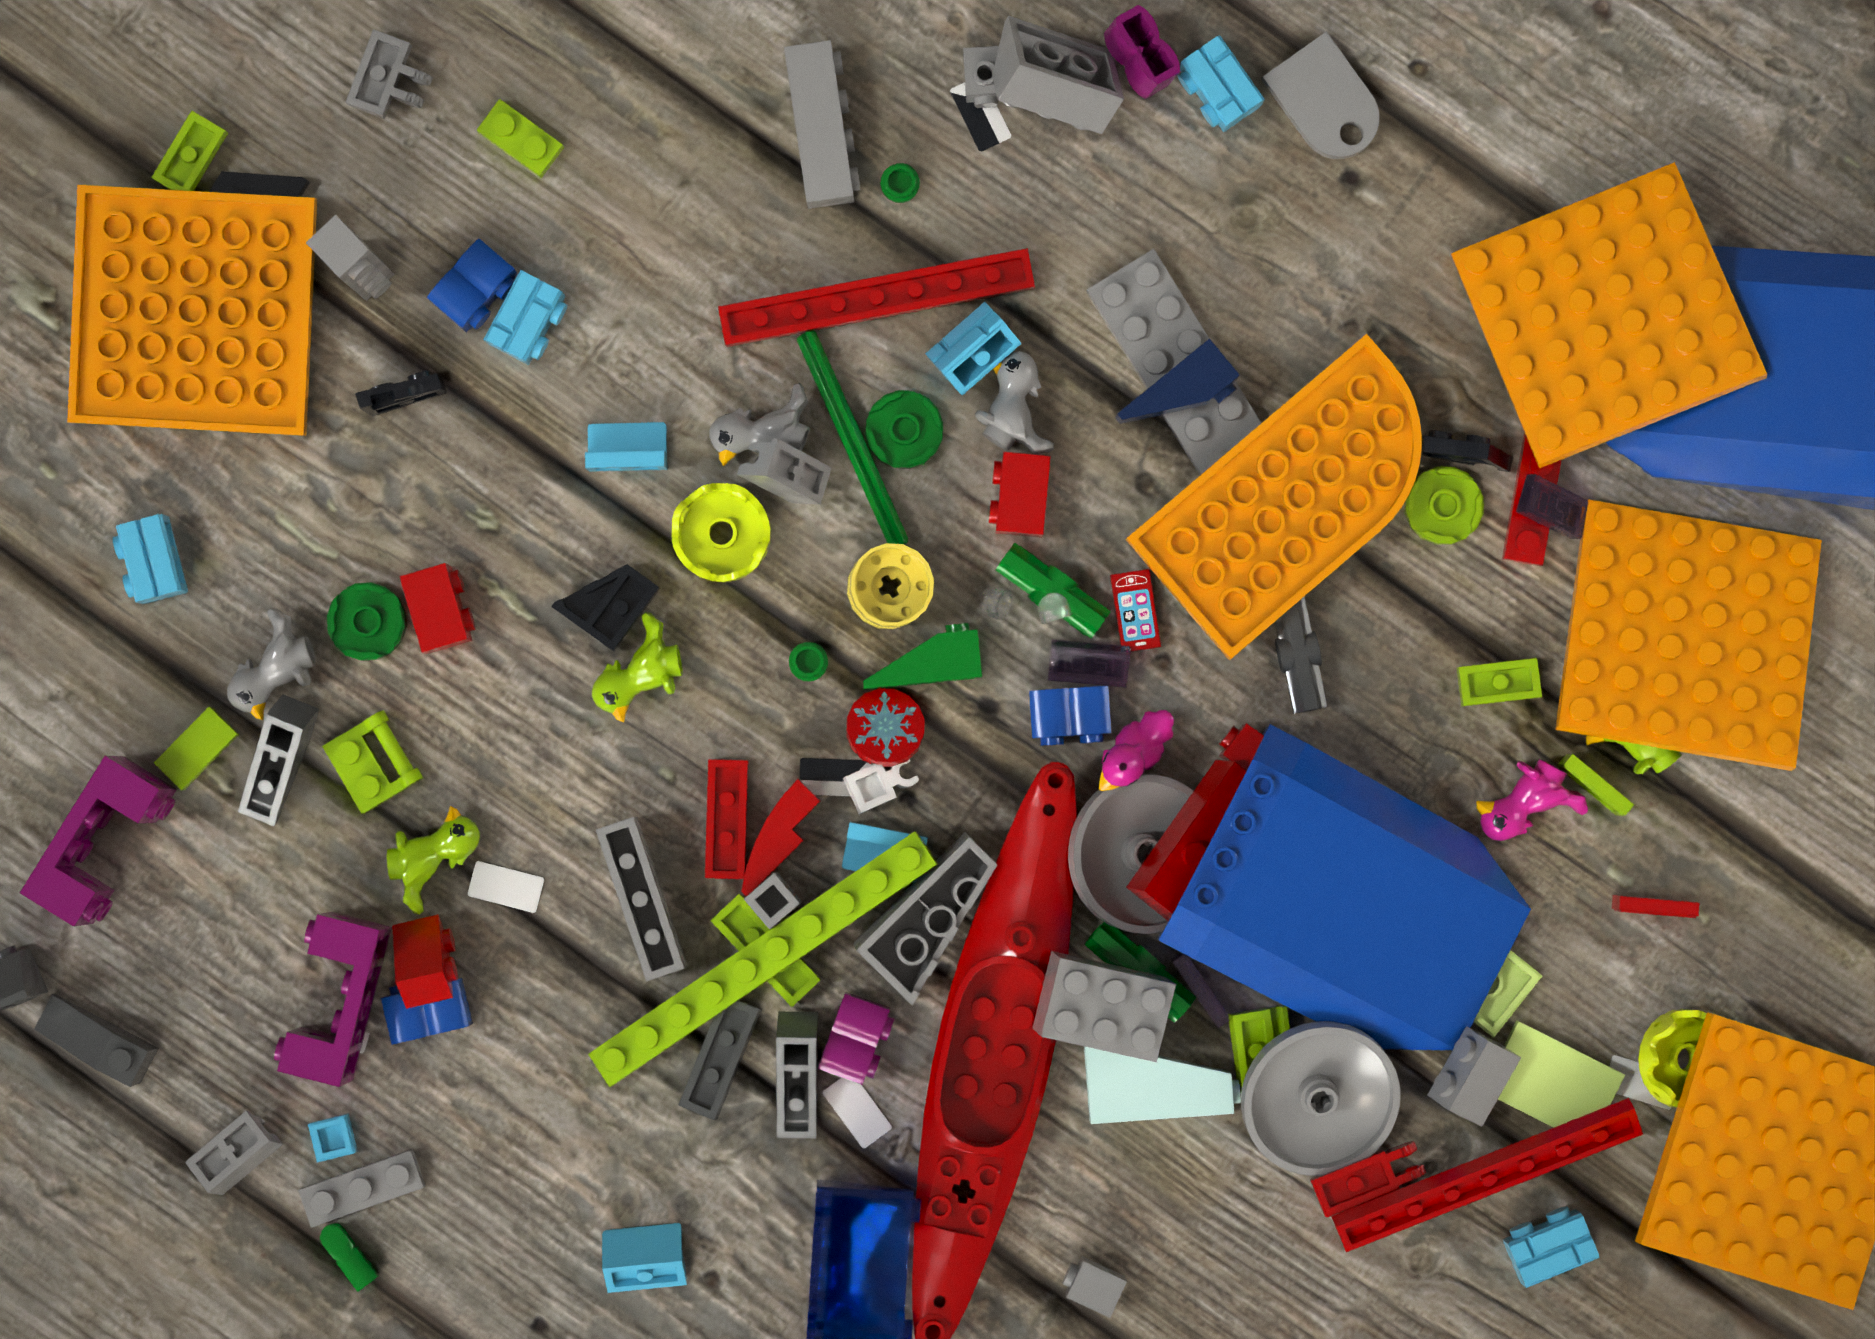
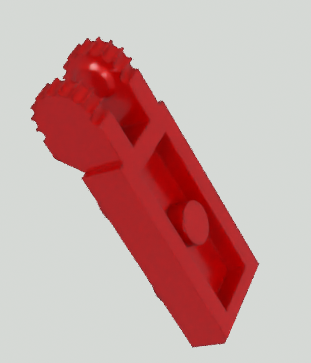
[1310,1141,1427,1218]

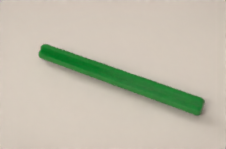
[797,330,908,545]

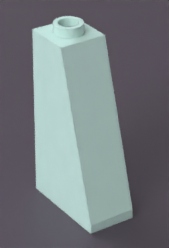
[1084,1046,1241,1124]

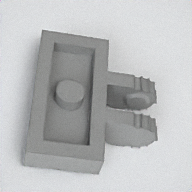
[345,29,433,119]

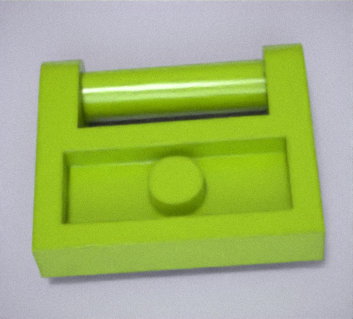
[322,710,424,814]

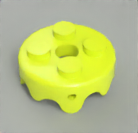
[671,483,771,583]
[1638,1009,1707,1108]

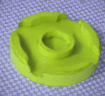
[1404,466,1484,545]

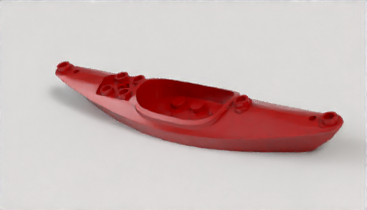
[912,762,1076,1339]

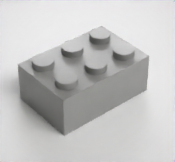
[1032,951,1176,1062]

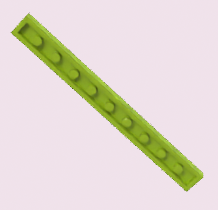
[588,831,938,1087]

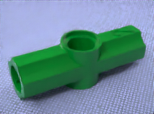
[995,543,1111,639]
[1084,922,1197,1023]

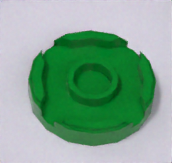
[865,390,943,469]
[327,582,407,661]

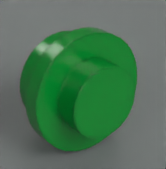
[880,163,920,203]
[789,642,828,682]

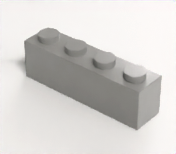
[784,40,861,209]
[306,214,395,301]
[596,817,688,982]

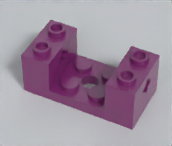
[20,756,177,927]
[274,912,392,1087]

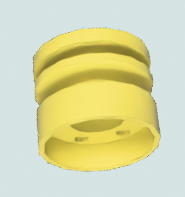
[847,543,934,629]

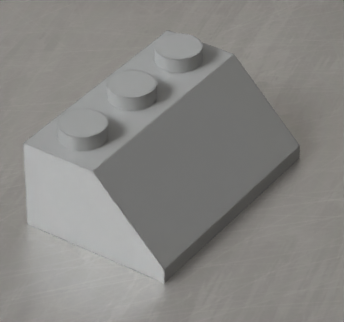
[992,16,1124,134]

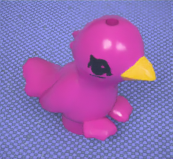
[1099,710,1174,791]
[1476,759,1588,841]

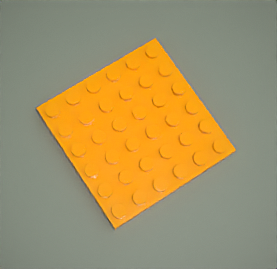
[1451,162,1767,468]
[67,185,317,436]
[1555,499,1822,771]
[1635,1012,1875,1310]

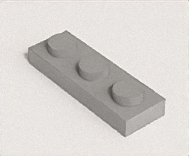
[298,1149,426,1228]

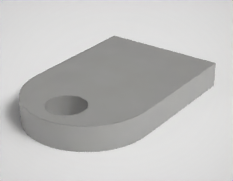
[1261,31,1379,159]

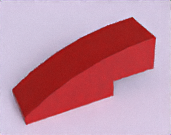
[741,779,821,897]

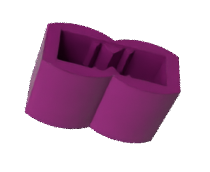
[1104,5,1180,99]
[818,992,894,1085]

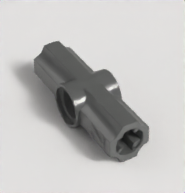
[1274,596,1327,714]

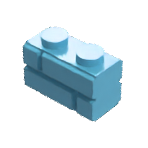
[1178,35,1265,132]
[483,270,568,365]
[925,302,1022,395]
[113,514,188,604]
[1502,1206,1600,1288]

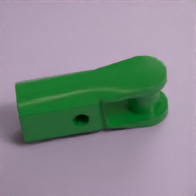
[320,1223,379,1292]

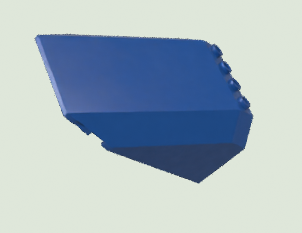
[1605,246,1875,510]
[1157,724,1531,1051]

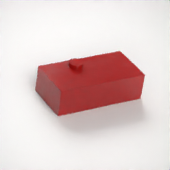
[1126,760,1246,921]

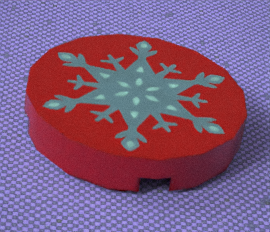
[846,688,925,767]

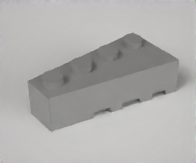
[853,832,997,1006]

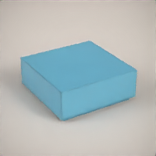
[308,1113,358,1163]

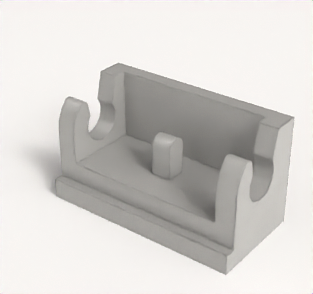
[737,438,831,505]
[185,1111,283,1195]

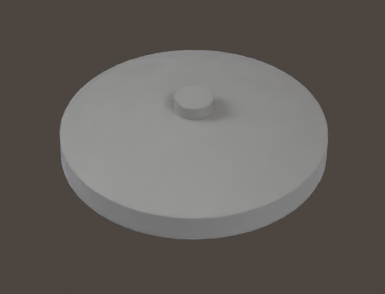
[1068,774,1193,934]
[1241,1021,1400,1176]

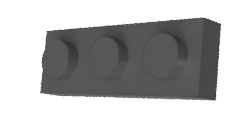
[678,1000,762,1120]

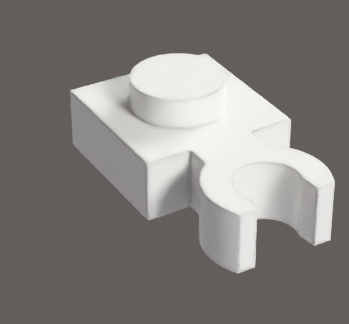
[843,759,919,814]

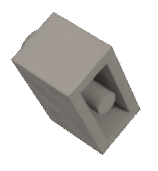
[1427,1026,1521,1127]

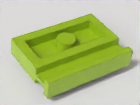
[1228,1005,1290,1093]

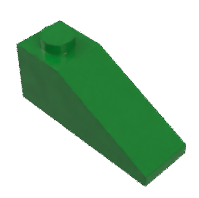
[863,623,982,690]

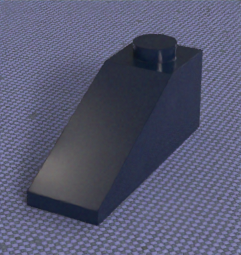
[1115,338,1240,424]

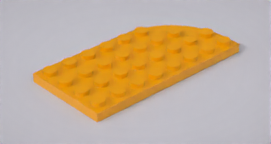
[1126,334,1422,660]

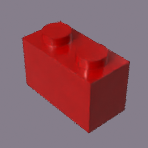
[989,452,1051,538]
[399,563,476,654]
[392,914,458,1009]

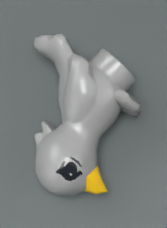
[975,351,1054,455]
[709,383,810,466]
[227,608,316,720]

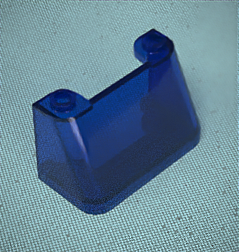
[806,1179,921,1339]

